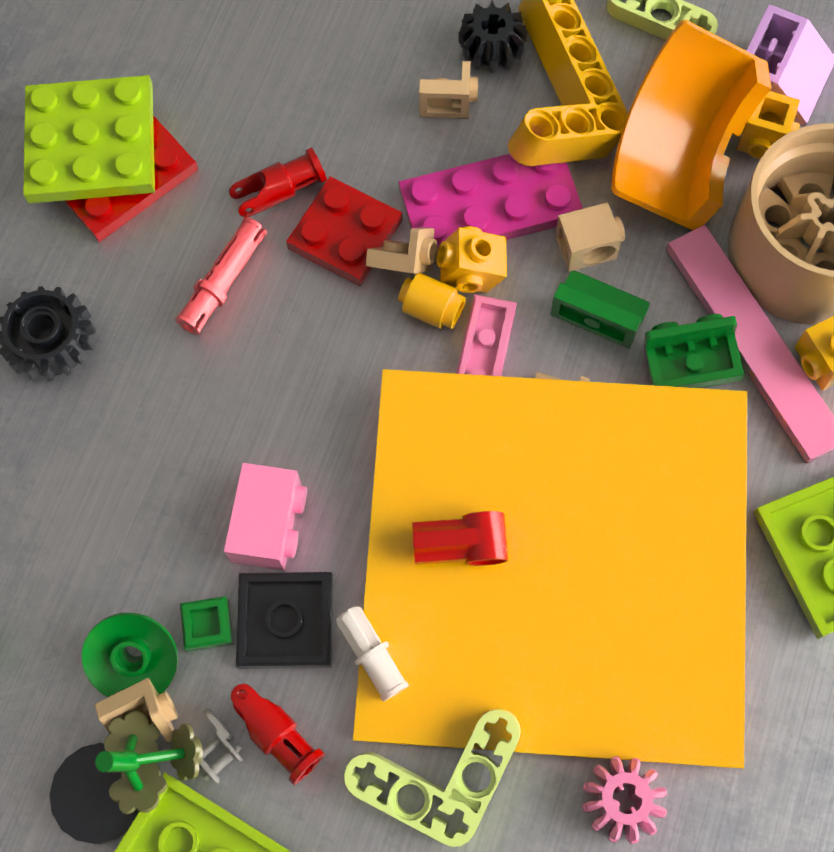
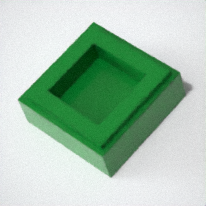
[180,596,234,652]

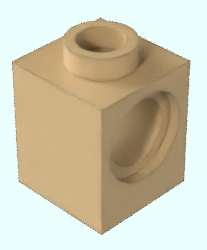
[555,202,625,272]

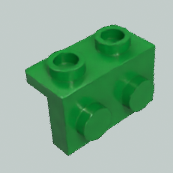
[643,314,744,388]

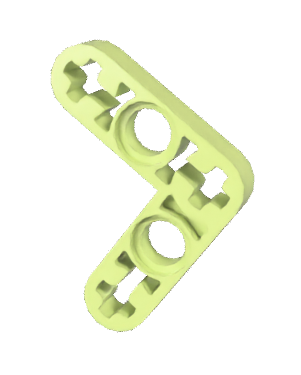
[606,0,718,40]
[344,708,521,847]

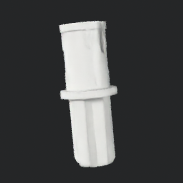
[336,606,409,702]

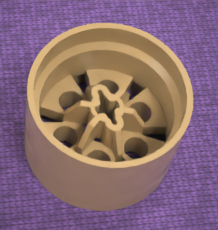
[728,123,834,325]

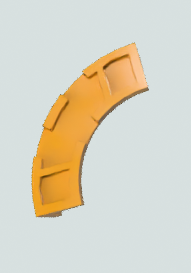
[611,20,771,230]

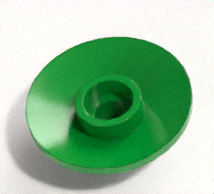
[82,612,178,697]

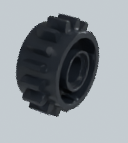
[0,286,96,381]

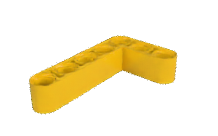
[508,0,628,166]

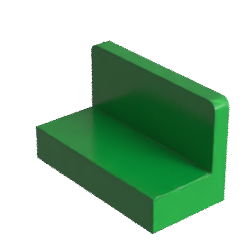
[550,270,650,349]

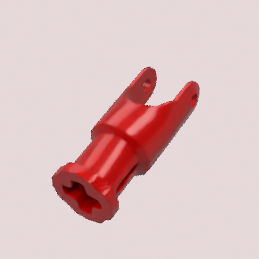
[229,147,327,218]
[230,683,325,785]

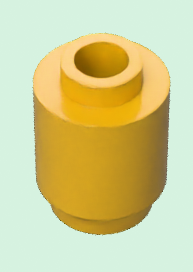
[398,273,466,329]

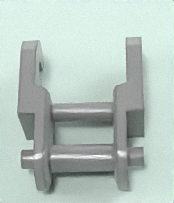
[199,708,243,783]

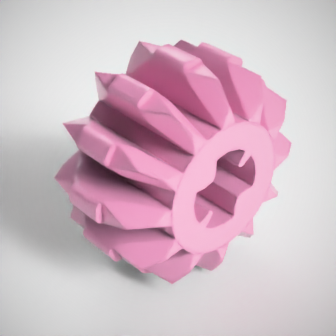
[582,756,667,844]

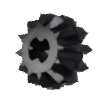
[458,0,527,73]

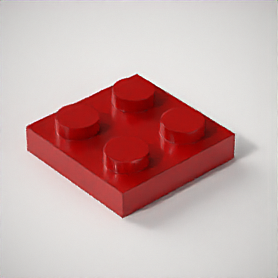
[286,176,403,286]

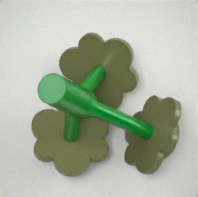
[95,710,203,814]

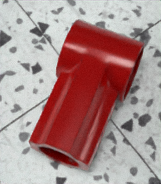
[412,511,508,566]

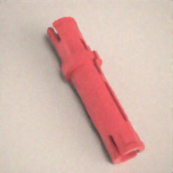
[175,217,267,335]

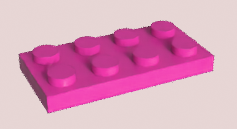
[398,154,583,256]

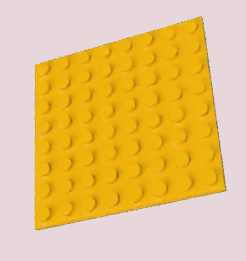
[353,369,748,769]

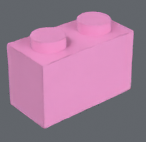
[224,463,307,571]

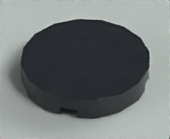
[49,743,141,845]

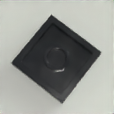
[236,572,333,669]

